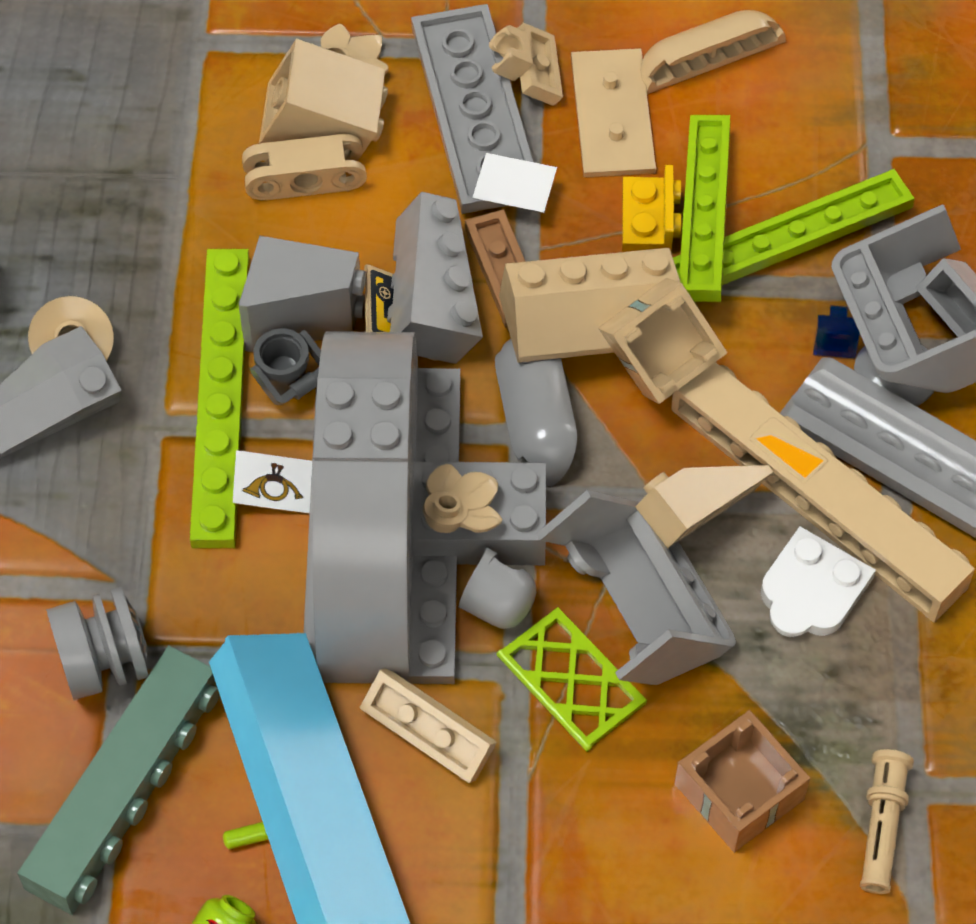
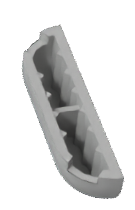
[495,339,577,487]

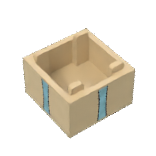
[598,278,728,404]

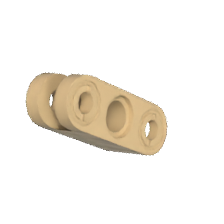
[242,134,367,200]

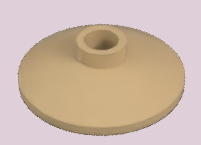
[28,296,114,361]

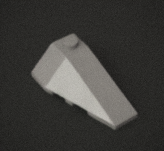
[0,326,122,459]

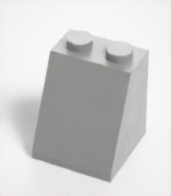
[239,236,366,352]

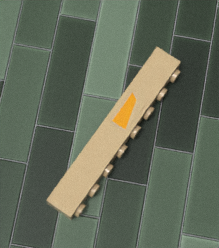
[671,362,975,623]

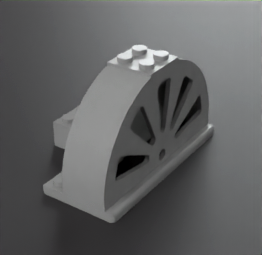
[303,331,546,684]

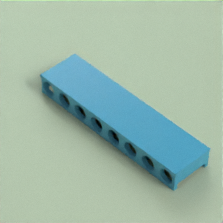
[209,633,410,924]

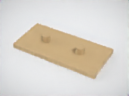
[571,48,656,177]

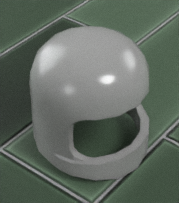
[458,547,537,629]

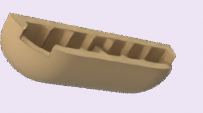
[640,10,786,94]

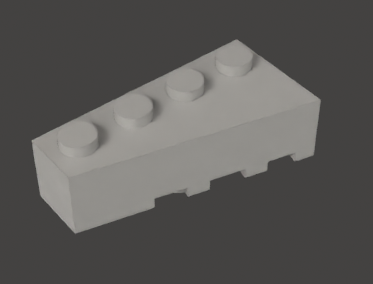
[387,192,483,364]

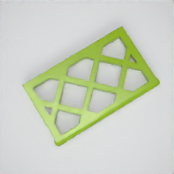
[496,607,647,751]

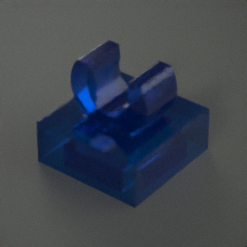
[813,305,860,358]

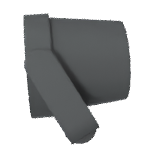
[250,328,321,405]

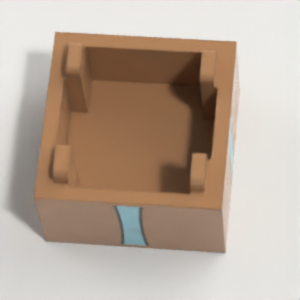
[675,710,811,853]

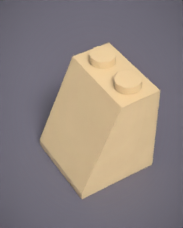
[259,39,388,154]

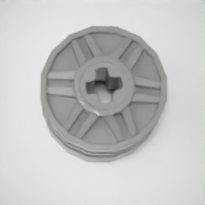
[46,587,148,701]

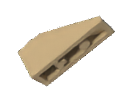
[635,465,774,549]

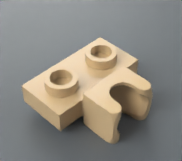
[489,23,563,106]

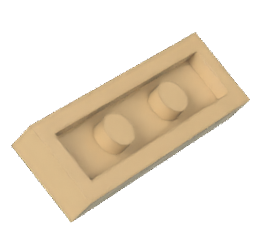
[360,669,497,783]

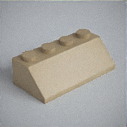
[499,248,680,363]

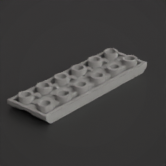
[780,357,976,538]

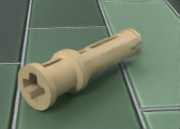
[860,749,914,894]

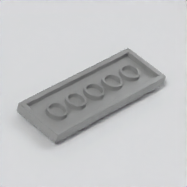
[411,4,533,214]

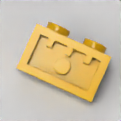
[622,165,681,252]

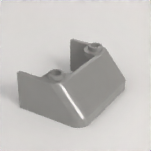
[832,204,976,393]
[536,490,736,685]

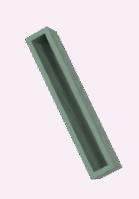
[17,645,220,915]

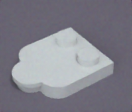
[761,526,876,637]

